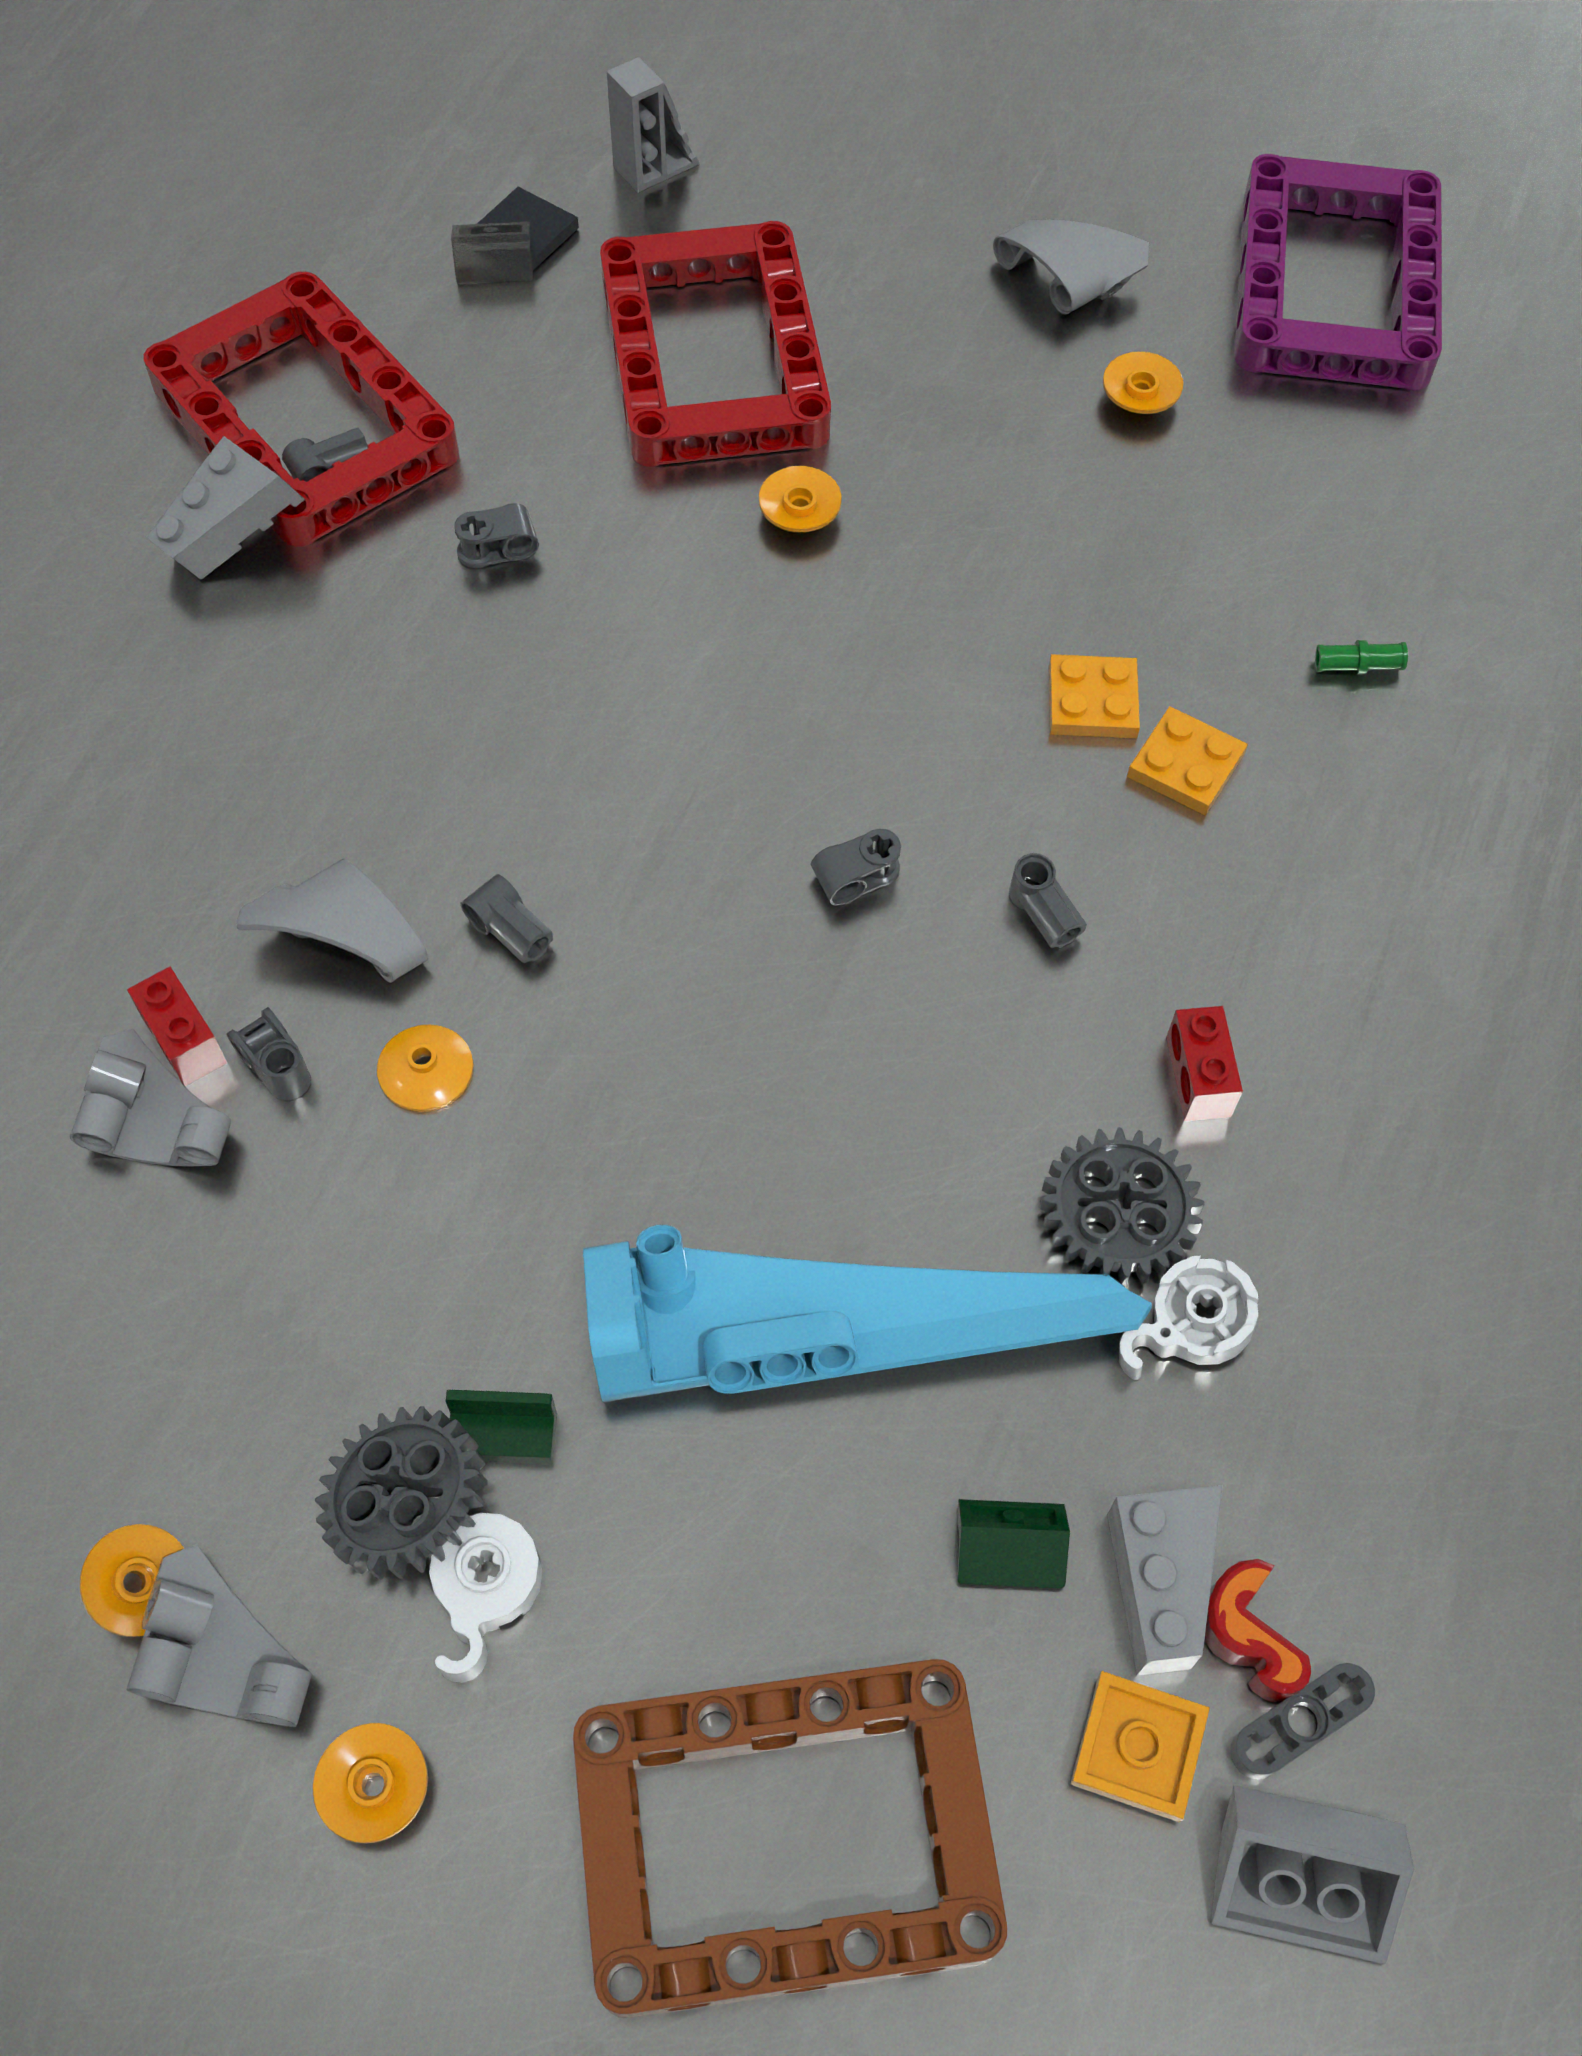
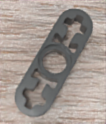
[1231,1663,1375,1779]

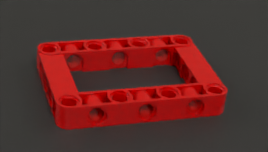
[600,221,831,467]
[143,271,459,547]

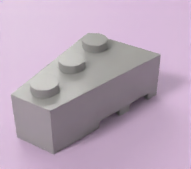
[606,57,699,193]
[146,436,305,579]
[1107,1485,1223,1675]

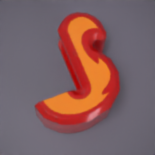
[1204,1559,1311,1702]

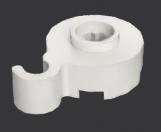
[1119,1256,1258,1380]
[429,1513,542,1683]

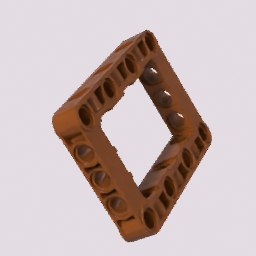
[573,1659,1007,2018]

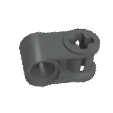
[454,503,539,569]
[810,829,901,906]
[226,1007,311,1101]

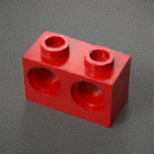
[127,966,227,1086]
[1166,1006,1243,1121]

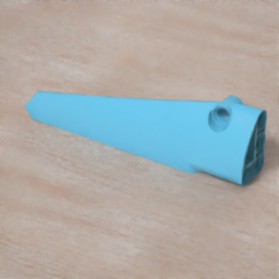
[583,1225,1152,1402]

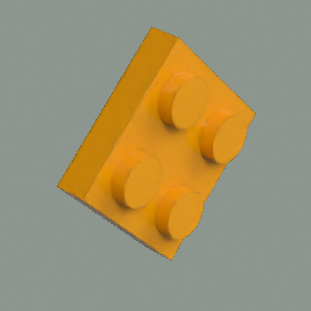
[1049,654,1140,739]
[1127,706,1248,816]
[1070,1671,1210,1823]

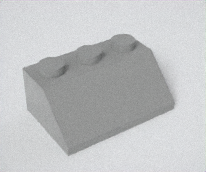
[1211,1785,1414,1965]

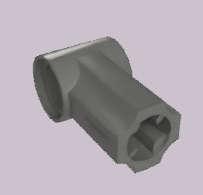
[282,427,368,482]
[1009,853,1087,949]
[460,874,553,963]

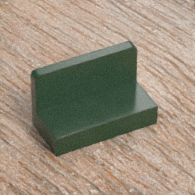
[445,1390,557,1464]
[957,1499,1070,1588]

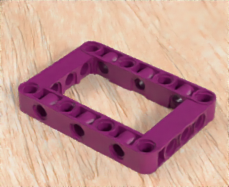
[1235,154,1442,390]

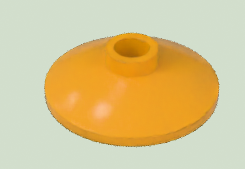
[1103,352,1183,414]
[759,466,842,532]
[377,1024,474,1112]
[79,1524,184,1637]
[313,1723,428,1843]

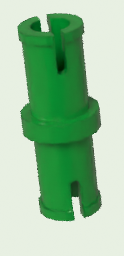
[1315,640,1408,675]

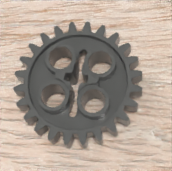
[1040,1127,1205,1285]
[315,1406,488,1579]

